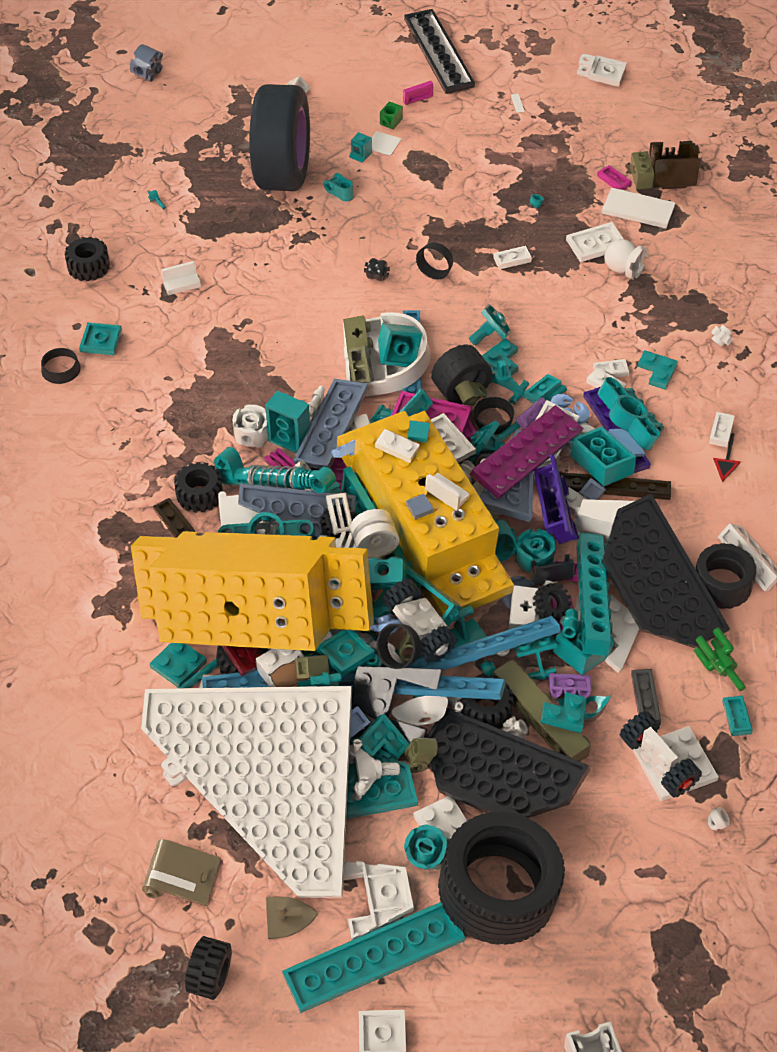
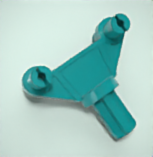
[489,360,529,405]

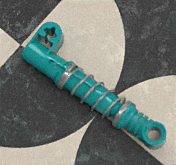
[214,447,336,493]

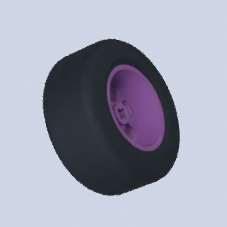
[249,84,310,191]

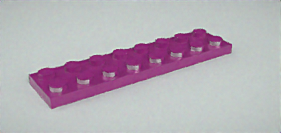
[469,405,584,499]

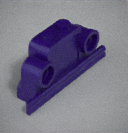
[534,454,579,544]

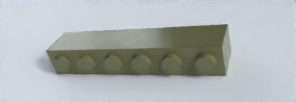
[493,659,591,762]

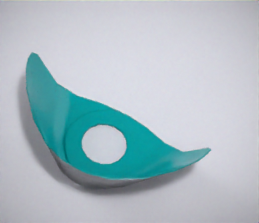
[558,693,612,722]

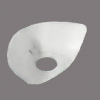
[391,696,448,726]

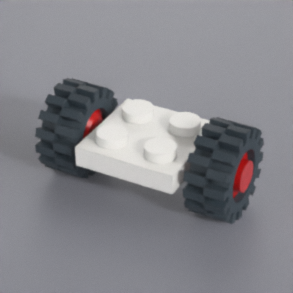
[619,711,702,798]

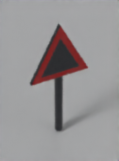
[713,433,741,483]

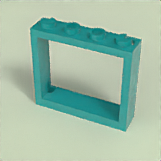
[359,565,462,663]

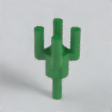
[693,627,746,692]

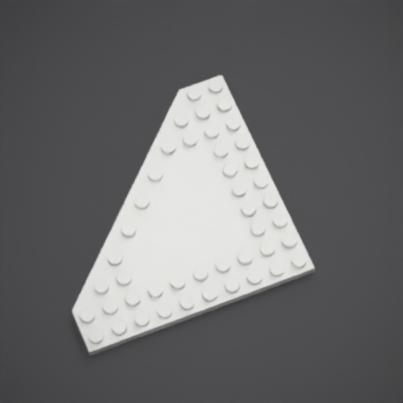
[141,686,352,898]

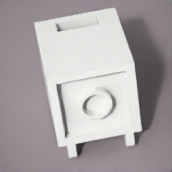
[218,491,272,535]

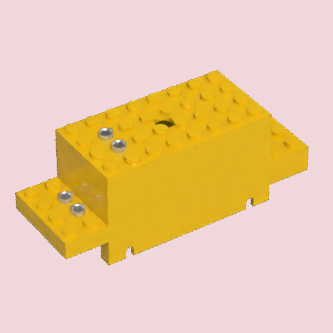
[337,411,514,617]
[131,531,374,651]

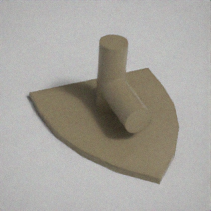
[266,897,318,939]

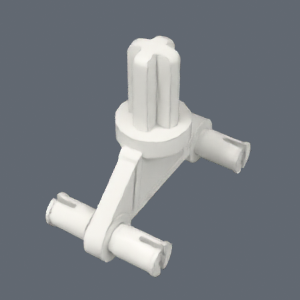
[349,739,400,801]

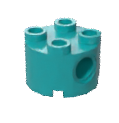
[515,529,555,573]
[404,824,450,870]

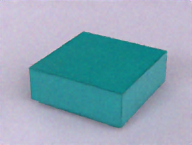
[408,420,430,443]

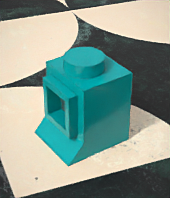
[349,132,372,163]

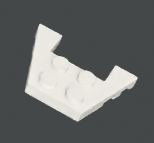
[559,596,639,673]
[343,859,414,941]

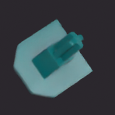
[469,304,511,345]
[469,421,506,458]

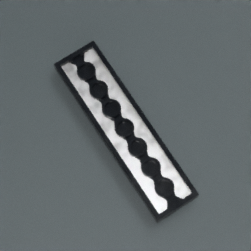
[404,9,475,94]

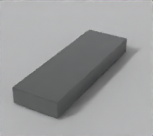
[631,669,661,725]

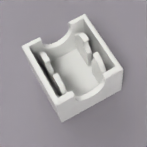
[564,1021,622,1052]

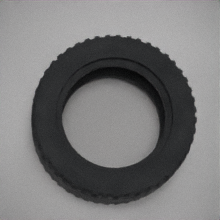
[438,812,565,945]

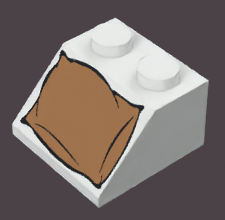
[256,649,310,687]

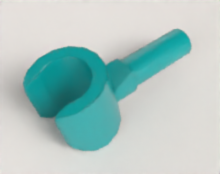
[148,190,166,209]

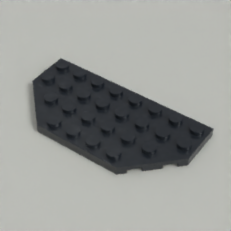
[602,493,730,648]
[425,708,590,818]

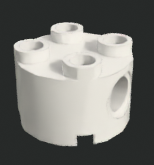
[233,405,268,448]

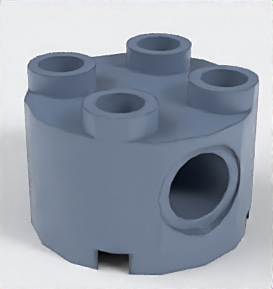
[130,44,163,82]

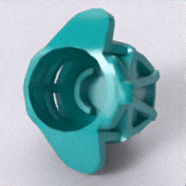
[495,519,517,563]

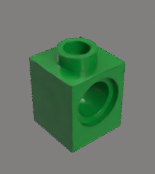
[380,101,403,130]

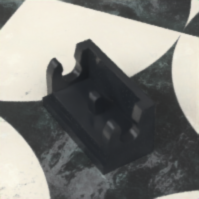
[530,554,574,585]

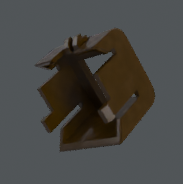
[649,141,701,189]

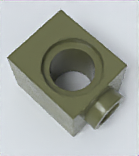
[295,655,329,679]

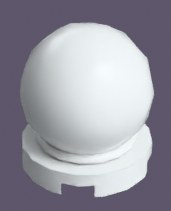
[604,239,649,280]

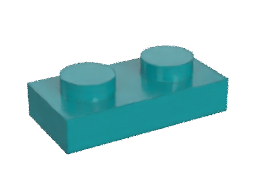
[523,374,562,403]

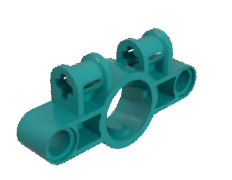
[598,377,664,450]
[218,512,316,538]

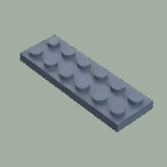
[293,378,369,469]

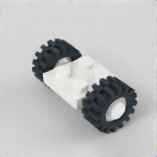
[382,579,458,663]

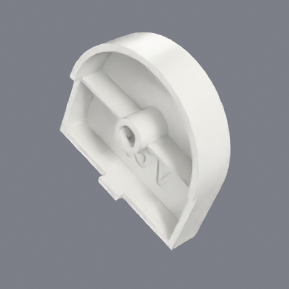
[343,312,431,397]

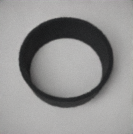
[416,242,454,280]
[41,348,81,384]
[474,397,514,434]
[376,623,421,669]

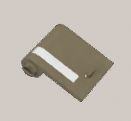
[142,839,221,906]

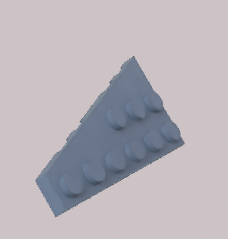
[480,429,533,522]
[238,484,356,542]

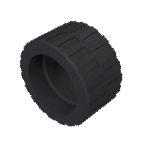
[431,344,493,404]
[696,543,757,609]

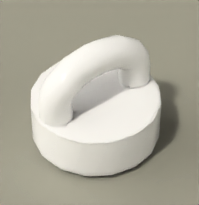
[708,807,730,830]

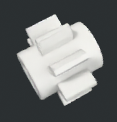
[711,325,733,347]
[502,717,528,739]

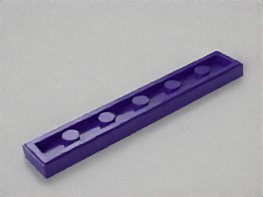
[583,387,651,473]

